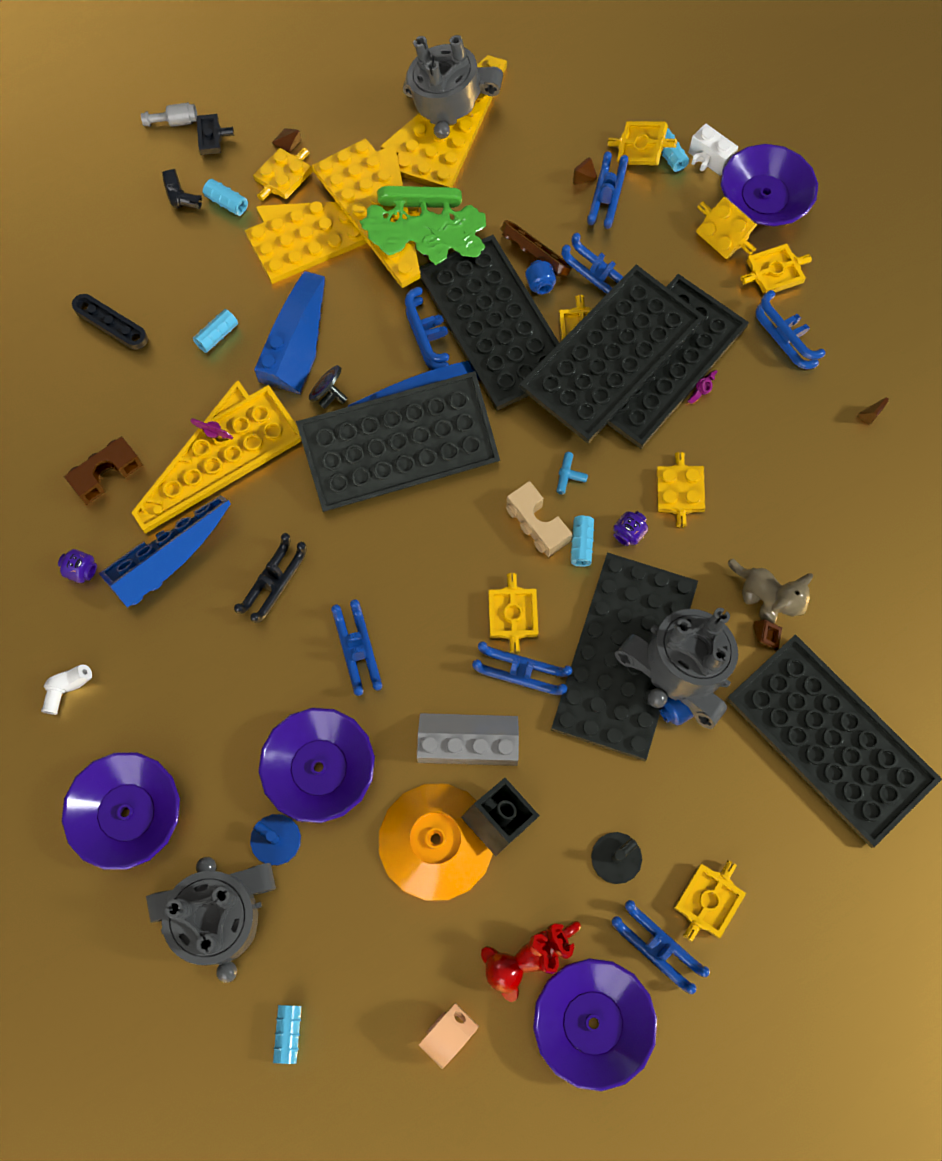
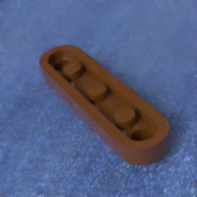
[500,220,572,277]

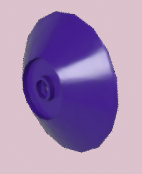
[721,144,818,227]
[258,708,375,823]
[61,752,180,870]
[533,958,657,1091]

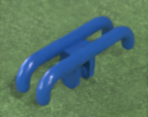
[587,151,628,229]
[561,233,623,294]
[405,287,449,370]
[755,290,825,369]
[331,599,383,696]
[472,641,572,695]
[612,900,710,994]

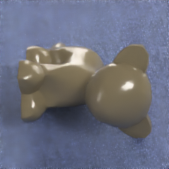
[728,559,813,624]

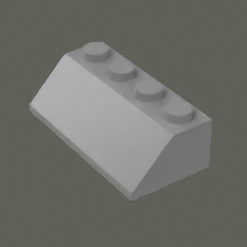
[417,713,519,766]

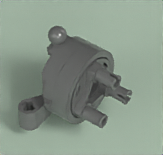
[403,35,503,139]
[615,608,738,729]
[146,857,276,983]

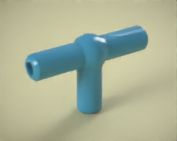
[556,452,588,495]

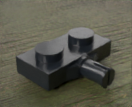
[197,114,234,155]

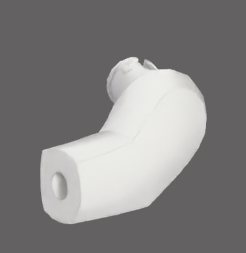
[41,665,92,715]

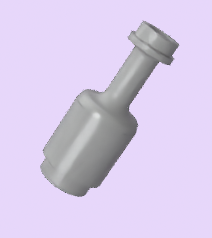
[141,102,198,127]

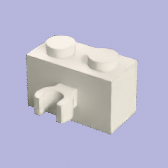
[688,124,738,176]

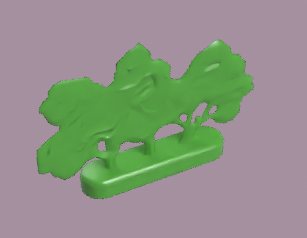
[360,186,486,265]

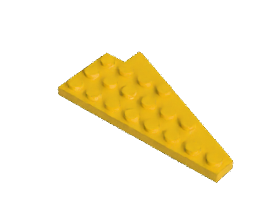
[381,55,507,188]
[312,138,421,288]
[245,201,422,284]
[131,380,302,534]

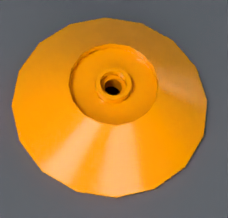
[379,784,493,901]

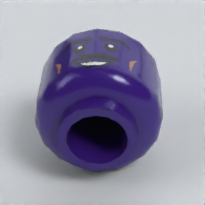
[613,511,648,546]
[58,549,97,583]

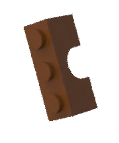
[63,436,143,505]

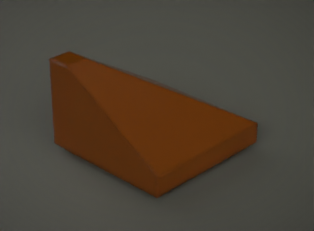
[272,128,301,153]
[573,157,597,185]
[857,397,889,424]
[754,619,782,650]

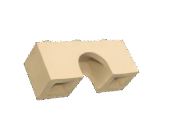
[506,481,572,558]

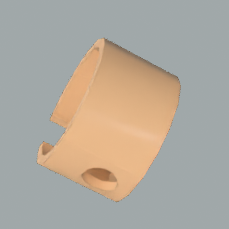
[419,1003,479,1069]

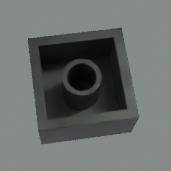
[461,778,540,856]

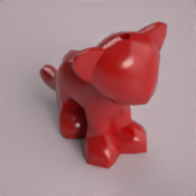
[481,921,581,1002]

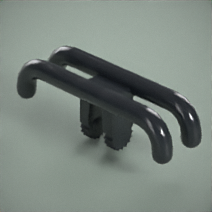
[234,533,307,623]

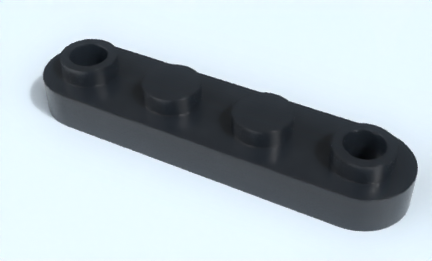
[72,294,148,350]

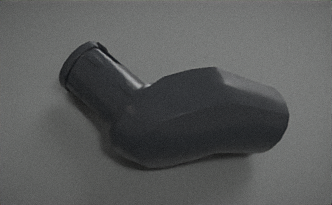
[162,169,202,209]

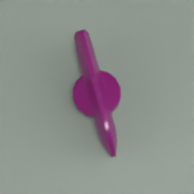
[687,370,717,404]
[191,418,233,440]

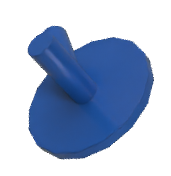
[250,814,301,866]

